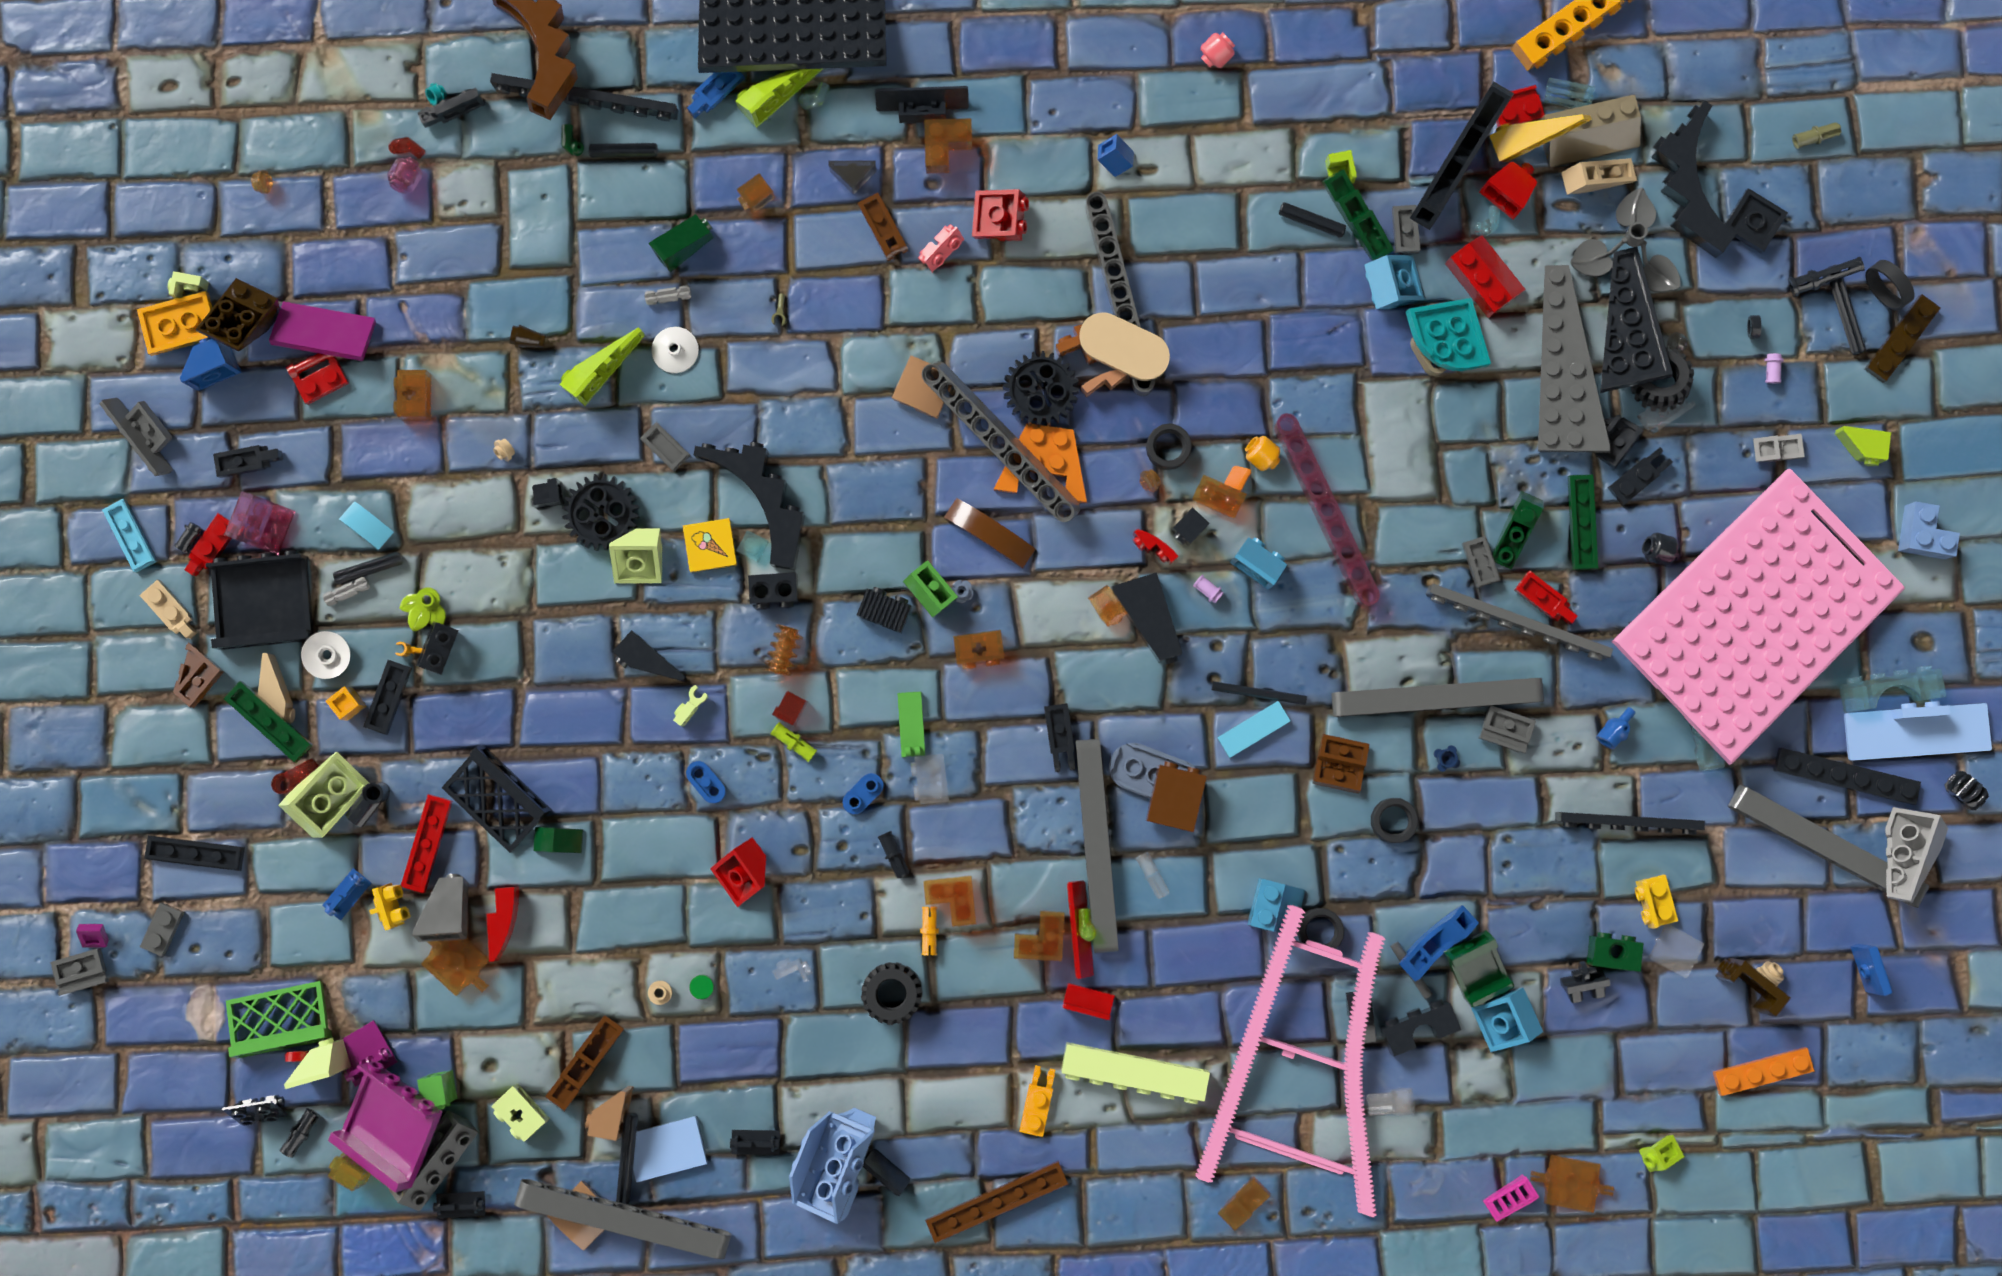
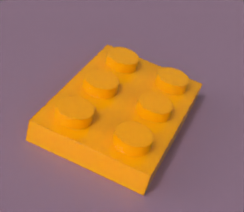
[137,291,212,356]

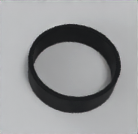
[1865,260,1915,310]

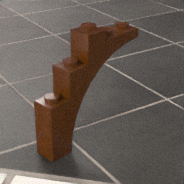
[493,0,578,120]

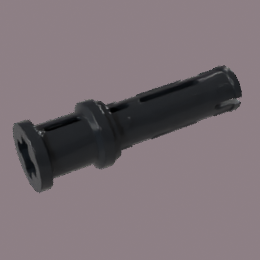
[1788,257,1865,298]

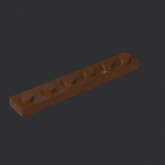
[925,1161,1068,1243]

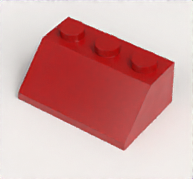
[1445,235,1526,318]

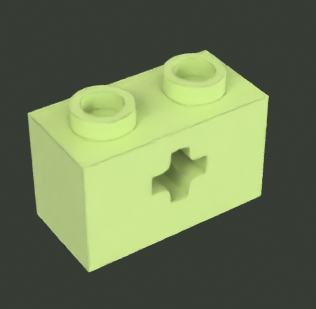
[491,1083,550,1142]

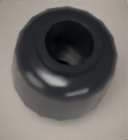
[1642,532,1680,566]

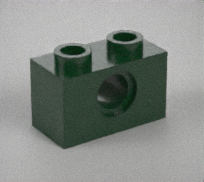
[1587,932,1644,972]

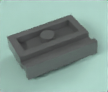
[1478,706,1536,754]
[50,948,109,996]

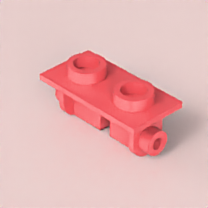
[918,224,964,273]

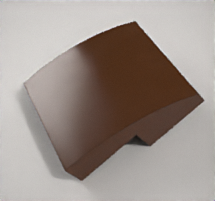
[1312,734,1369,794]

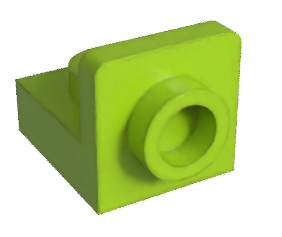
[1639,1135,1684,1172]

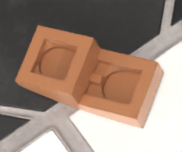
[1081,370,1129,398]

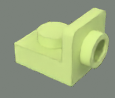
[168,271,209,299]

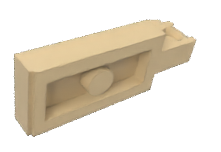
[139,580,198,639]

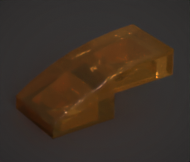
[1218,1176,1271,1231]

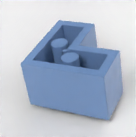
[1898,501,1960,560]

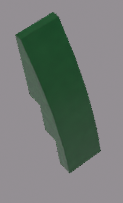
[1322,169,1394,261]

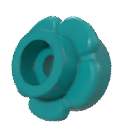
[425,83,447,106]

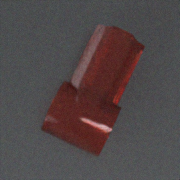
[271,758,319,796]

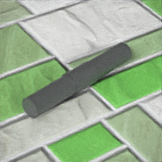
[1390,941,1433,999]

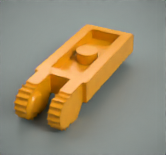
[1019,1065,1055,1137]

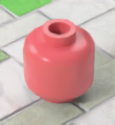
[1201,32,1235,68]

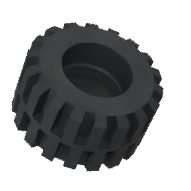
[1631,347,1694,412]
[861,962,922,1025]

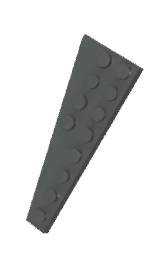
[1538,265,1610,453]

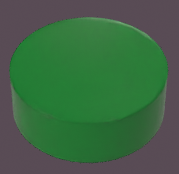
[689,975,714,999]

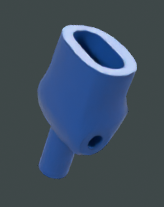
[1596,707,1636,749]

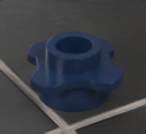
[1433,745,1460,772]

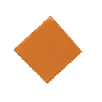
[1223,466,1251,494]

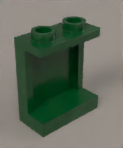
[1444,930,1514,1008]

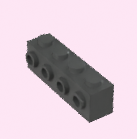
[389,1111,478,1212]

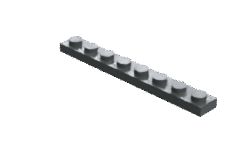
[1426,584,1613,661]

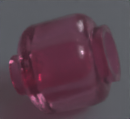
[387,157,423,194]

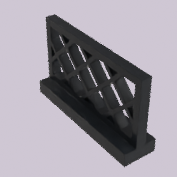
[442,745,552,853]

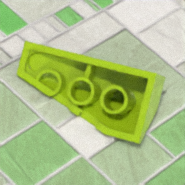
[736,69,823,128]
[559,327,645,406]

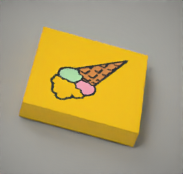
[683,518,737,573]

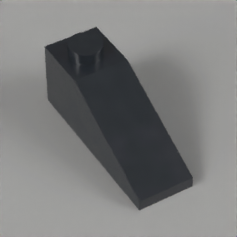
[612,630,688,682]

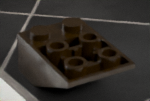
[196,278,280,352]

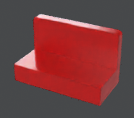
[1062,983,1115,1021]

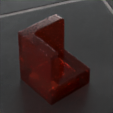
[772,691,808,726]

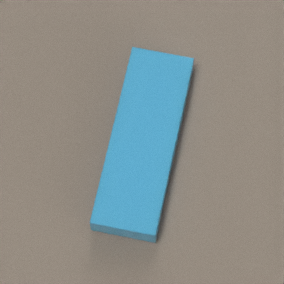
[102,499,158,573]
[1217,701,1290,758]

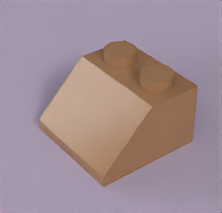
[585,1086,634,1141]

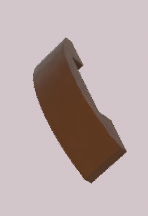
[944,498,1036,569]

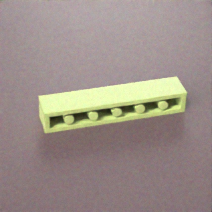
[1061,1042,1210,1104]

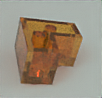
[924,118,972,174]
[923,875,977,927]
[1013,910,1065,961]

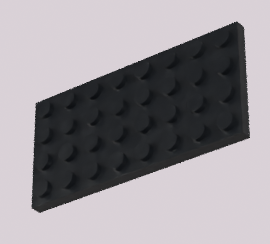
[698,0,887,73]

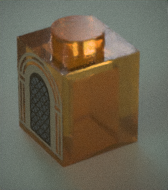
[737,173,775,214]

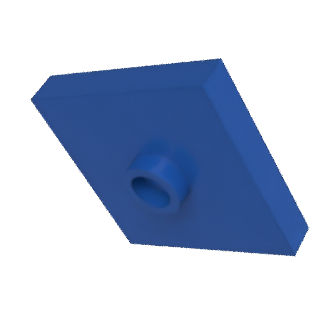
[1850,944,1892,996]

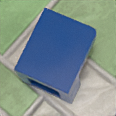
[1097,134,1134,177]

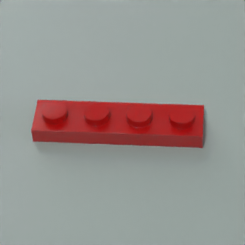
[401,794,453,893]

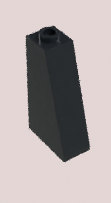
[1110,572,1183,665]

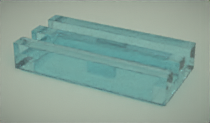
[1544,78,1595,108]

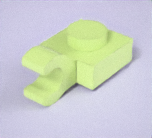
[674,685,708,727]

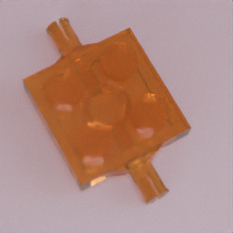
[421,938,489,996]
[1530,1155,1614,1213]

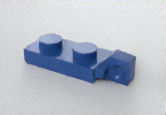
[687,72,745,118]

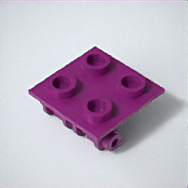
[343,1020,398,1087]

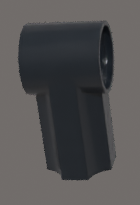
[345,781,390,828]

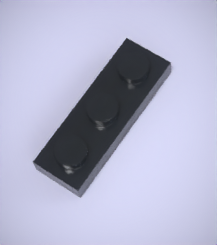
[363,660,412,735]

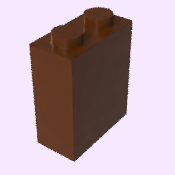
[1145,761,1207,832]

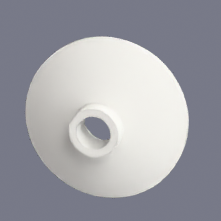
[652,327,699,373]
[301,631,351,679]

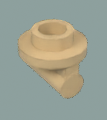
[1756,961,1784,986]

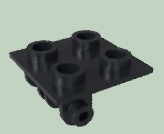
[222,1095,287,1126]

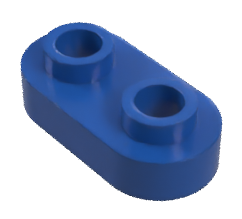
[686,761,726,803]
[843,773,884,814]

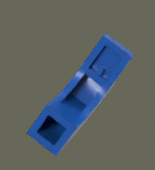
[1399,905,1479,981]

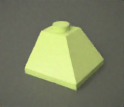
[609,528,662,583]
[284,1037,351,1089]

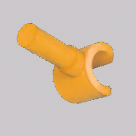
[395,642,422,657]

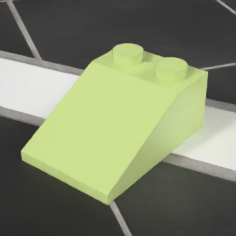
[278,752,369,838]

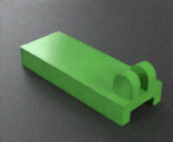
[897,691,926,757]

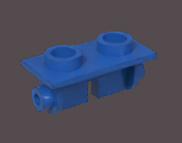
[322,868,372,921]

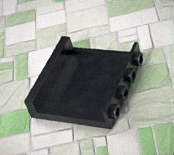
[205,550,314,650]

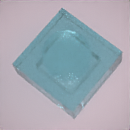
[736,530,769,562]

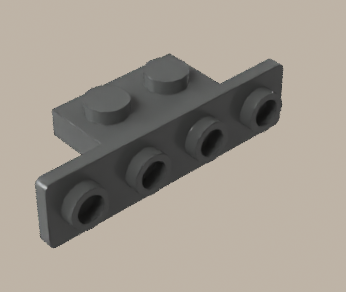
[100,398,173,476]

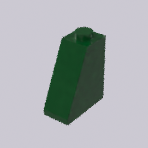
[648,214,713,273]

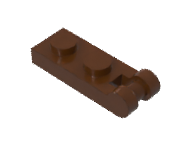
[857,192,909,261]

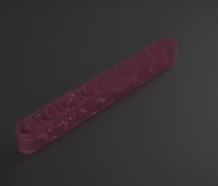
[1274,413,1380,608]

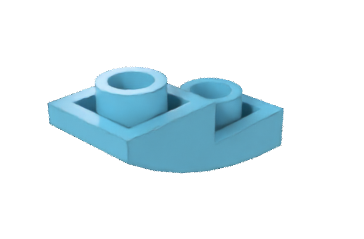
[339,501,394,550]

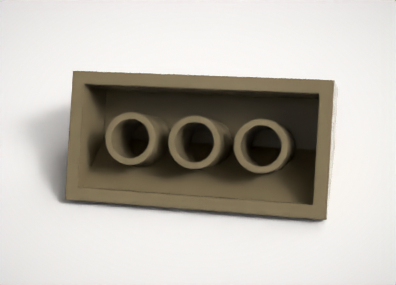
[1541,94,1641,168]

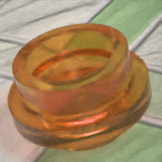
[251,170,273,194]
[1139,469,1161,492]

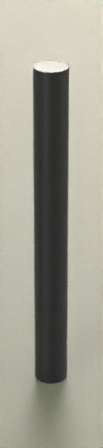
[1211,681,1307,705]

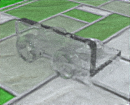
[911,754,949,805]

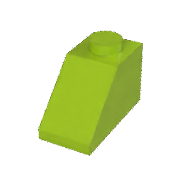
[1835,426,1891,466]

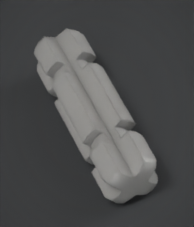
[645,285,691,305]
[323,577,370,606]

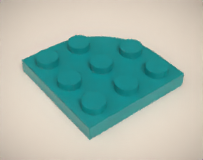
[1406,298,1491,371]

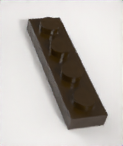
[1864,294,1941,383]

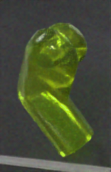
[1079,909,1097,941]

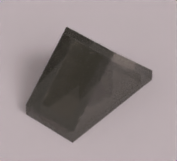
[828,161,877,195]

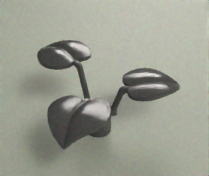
[1570,188,1680,293]

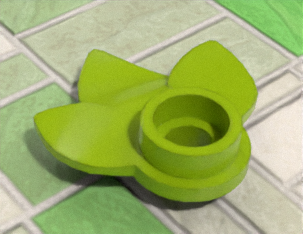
[399,587,446,631]

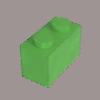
[903,560,958,618]
[417,1070,457,1110]

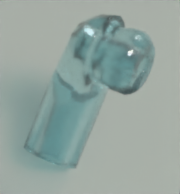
[1475,205,1501,236]

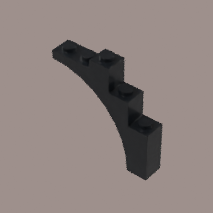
[1410,81,1514,230]
[1651,100,1736,258]
[693,442,805,570]

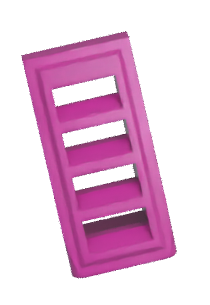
[1482,1174,1539,1222]

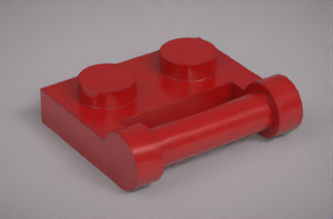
[286,353,349,405]

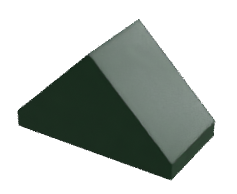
[533,827,583,853]

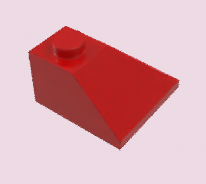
[710,837,766,907]

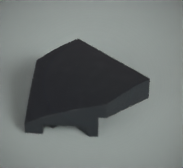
[1595,415,1644,469]

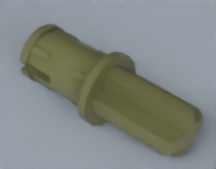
[1792,122,1842,149]

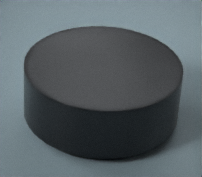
[1747,315,1761,339]

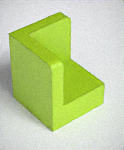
[1325,150,1357,184]

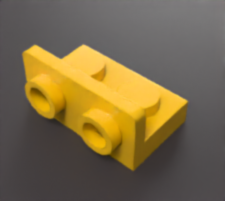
[1635,874,1678,929]

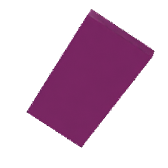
[269,301,376,361]

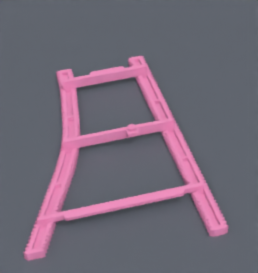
[1195,905,1386,1217]

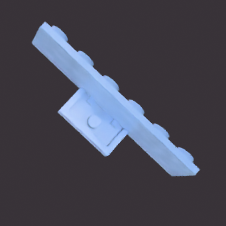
[1844,701,1992,761]

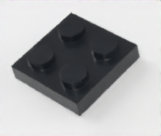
[1725,188,1788,253]

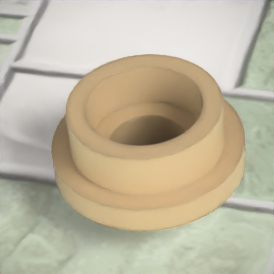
[493,439,515,462]
[648,980,672,1005]

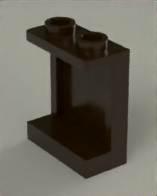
[1715,958,1791,1017]

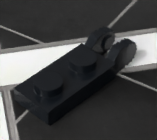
[1608,447,1673,506]
[1044,703,1075,772]

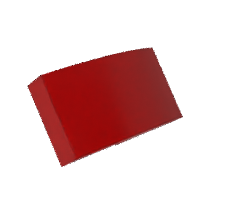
[1133,529,1179,564]

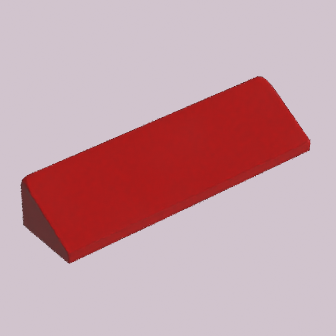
[1067,880,1094,979]

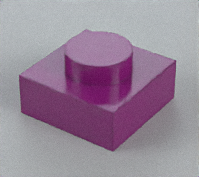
[76,924,109,948]

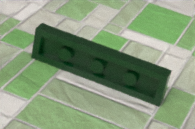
[1567,474,1598,570]
[223,681,313,763]

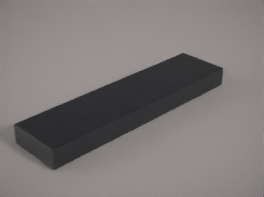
[144,835,245,871]

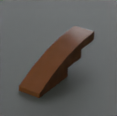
[545,1015,624,1112]

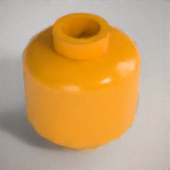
[1245,436,1281,471]

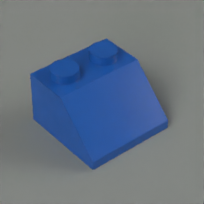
[180,337,242,391]

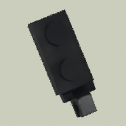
[418,88,485,128]
[213,445,283,478]

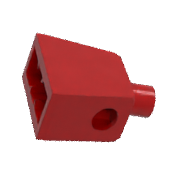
[1479,162,1537,220]

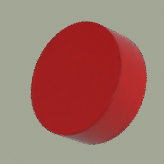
[285,1051,309,1062]

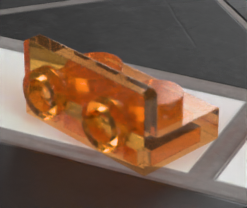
[1192,475,1247,519]

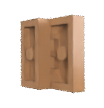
[892,355,952,419]
[547,1181,604,1251]

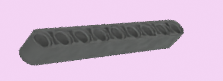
[1085,192,1155,396]
[921,361,1080,522]
[1331,678,1544,717]
[1075,739,1118,953]
[1728,785,1930,908]
[514,1179,732,1259]

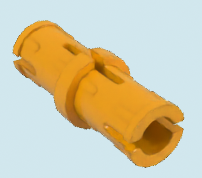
[920,907,939,955]

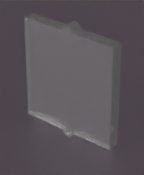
[1649,924,1704,979]

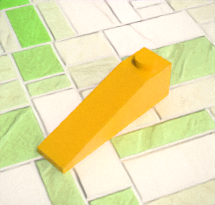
[1490,114,1592,162]

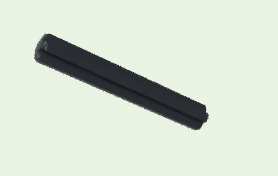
[1828,265,1866,355]
[616,1112,638,1205]

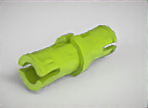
[770,722,817,762]

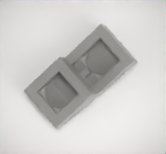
[1753,434,1804,462]

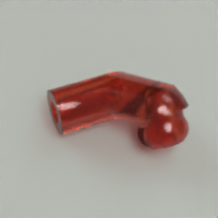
[388,137,426,159]

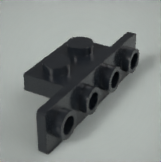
[875,86,969,125]

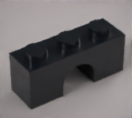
[1379,999,1461,1057]

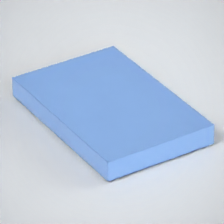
[633,1116,708,1182]

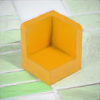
[326,686,366,721]

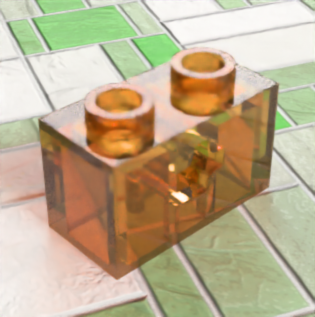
[393,370,431,421]
[953,630,1004,670]

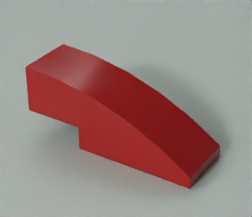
[486,887,519,962]

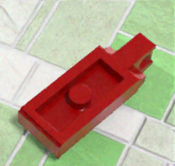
[184,513,239,577]
[1514,571,1578,625]

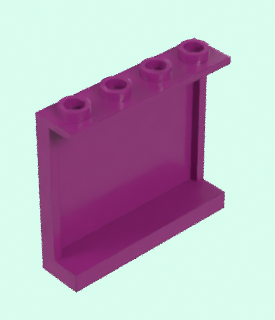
[328,1061,443,1192]

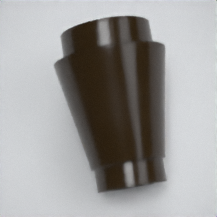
[509,324,546,349]

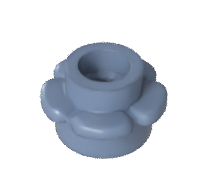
[951,580,974,603]

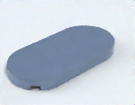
[1109,743,1195,799]

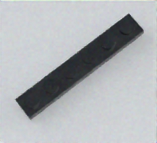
[1773,748,1921,805]
[1555,812,1705,835]

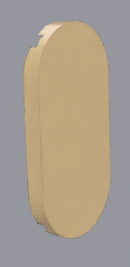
[1079,313,1170,381]

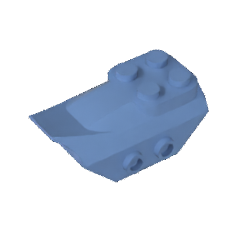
[789,1108,876,1224]

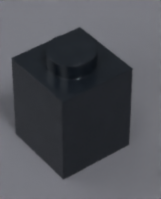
[1171,507,1210,547]

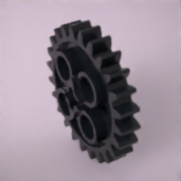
[1003,351,1079,427]
[562,474,640,551]

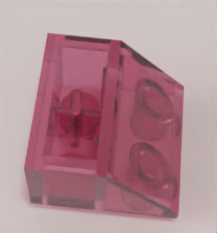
[224,491,295,555]

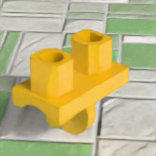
[369,883,411,931]

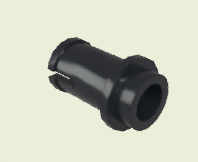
[174,522,203,554]

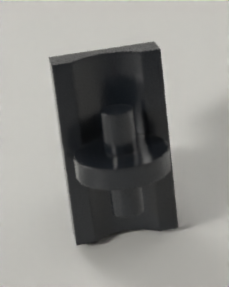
[1560,961,1610,1003]

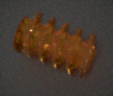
[762,624,803,676]

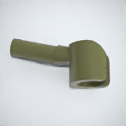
[771,294,787,326]

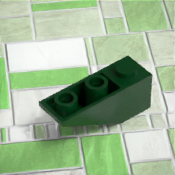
[1492,491,1544,570]

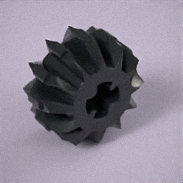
[1944,771,1989,810]

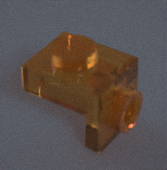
[1088,585,1127,626]

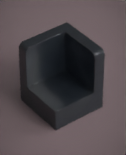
[531,478,564,509]

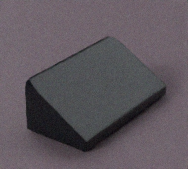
[863,1149,910,1197]

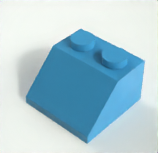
[1364,255,1425,309]
[1230,537,1287,590]
[1248,878,1305,933]
[1471,987,1543,1052]

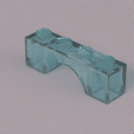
[1839,665,1947,713]

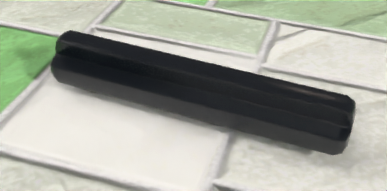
[588,143,658,158]
[1279,202,1346,238]
[333,552,403,584]

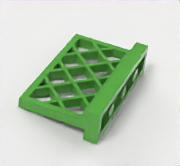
[226,981,332,1059]

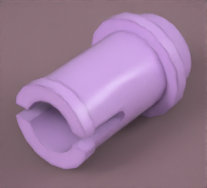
[1764,354,1784,383]
[1193,575,1224,603]

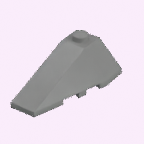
[1886,807,1948,903]

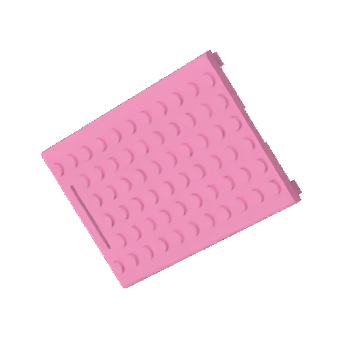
[1611,469,1905,765]

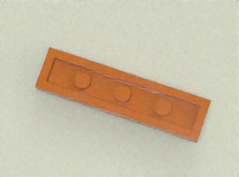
[1712,1047,1815,1096]

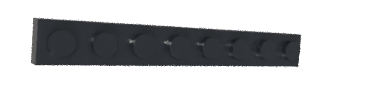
[490,73,679,122]

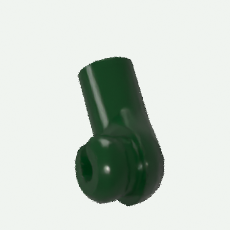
[561,124,584,156]

